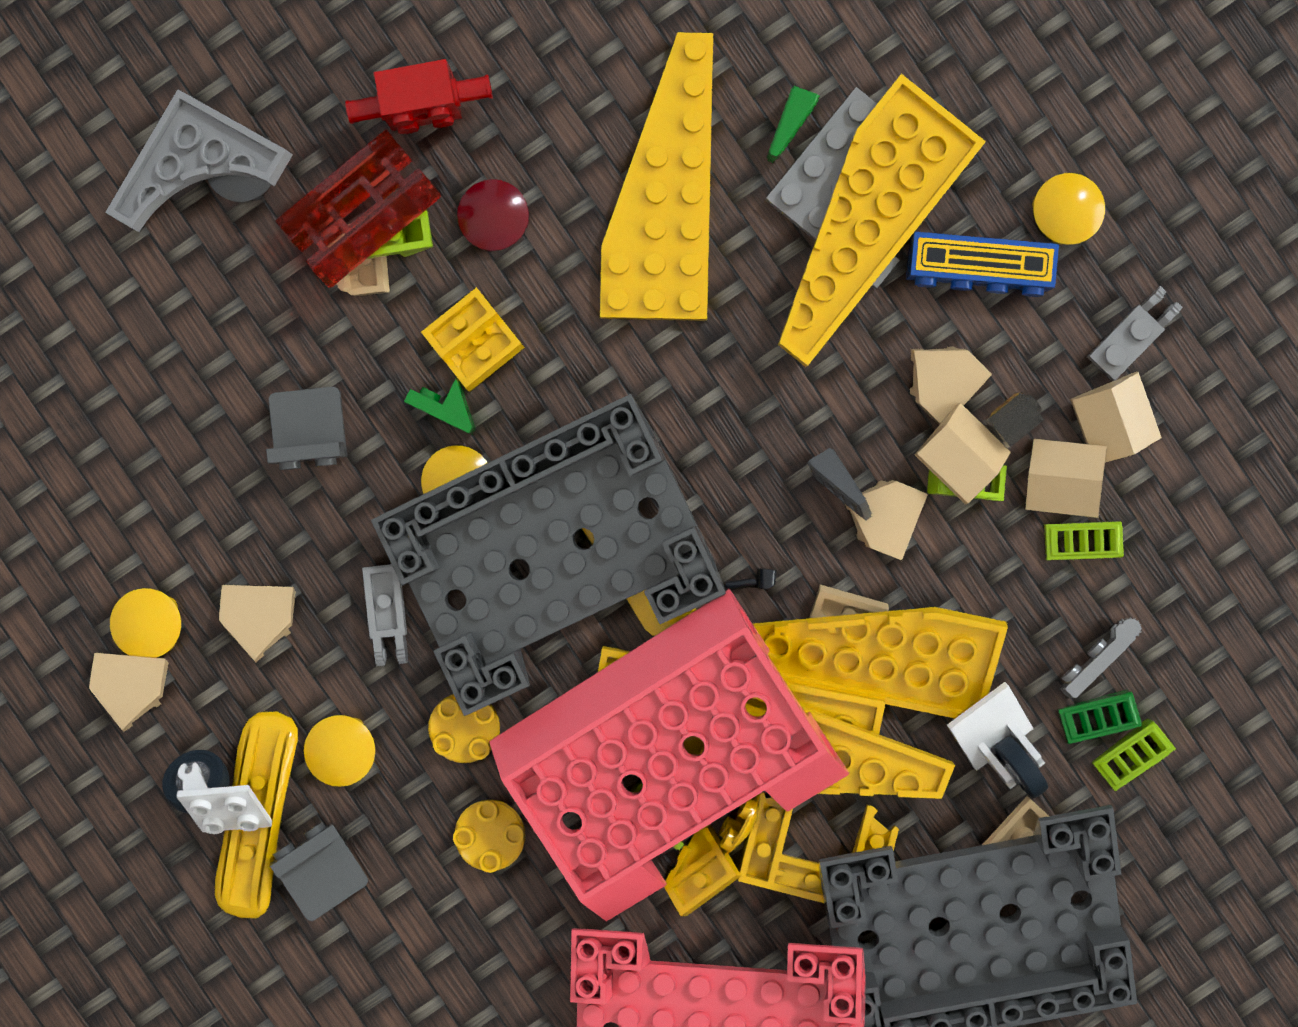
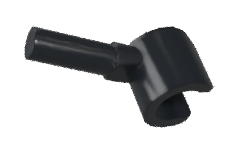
[726,568,777,590]

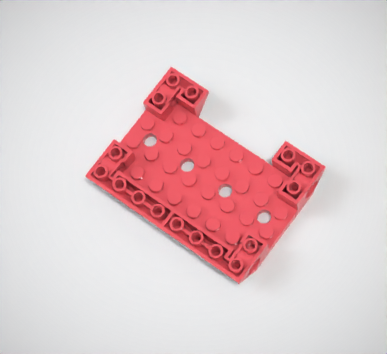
[489,589,849,922]
[570,928,866,1027]

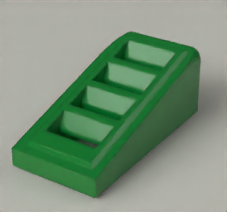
[767,86,820,163]
[1057,689,1142,744]

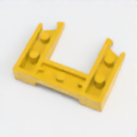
[737,792,899,903]

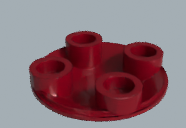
[457,179,529,252]

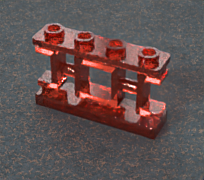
[275,129,441,288]

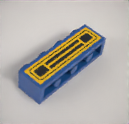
[906,232,1059,297]

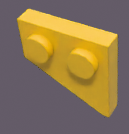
[664,824,741,916]

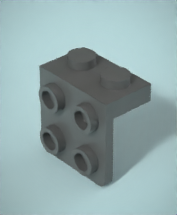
[266,387,348,470]
[270,822,368,921]

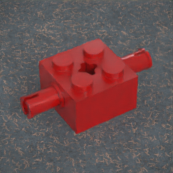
[345,59,493,134]

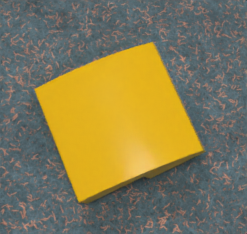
[421,287,525,392]

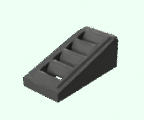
[808,448,872,521]

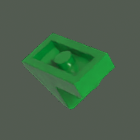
[404,379,476,435]

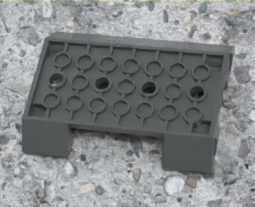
[371,394,726,716]
[819,805,1137,1027]

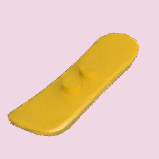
[215,711,298,918]

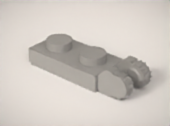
[1087,286,1183,381]
[362,564,408,666]
[1059,617,1142,698]

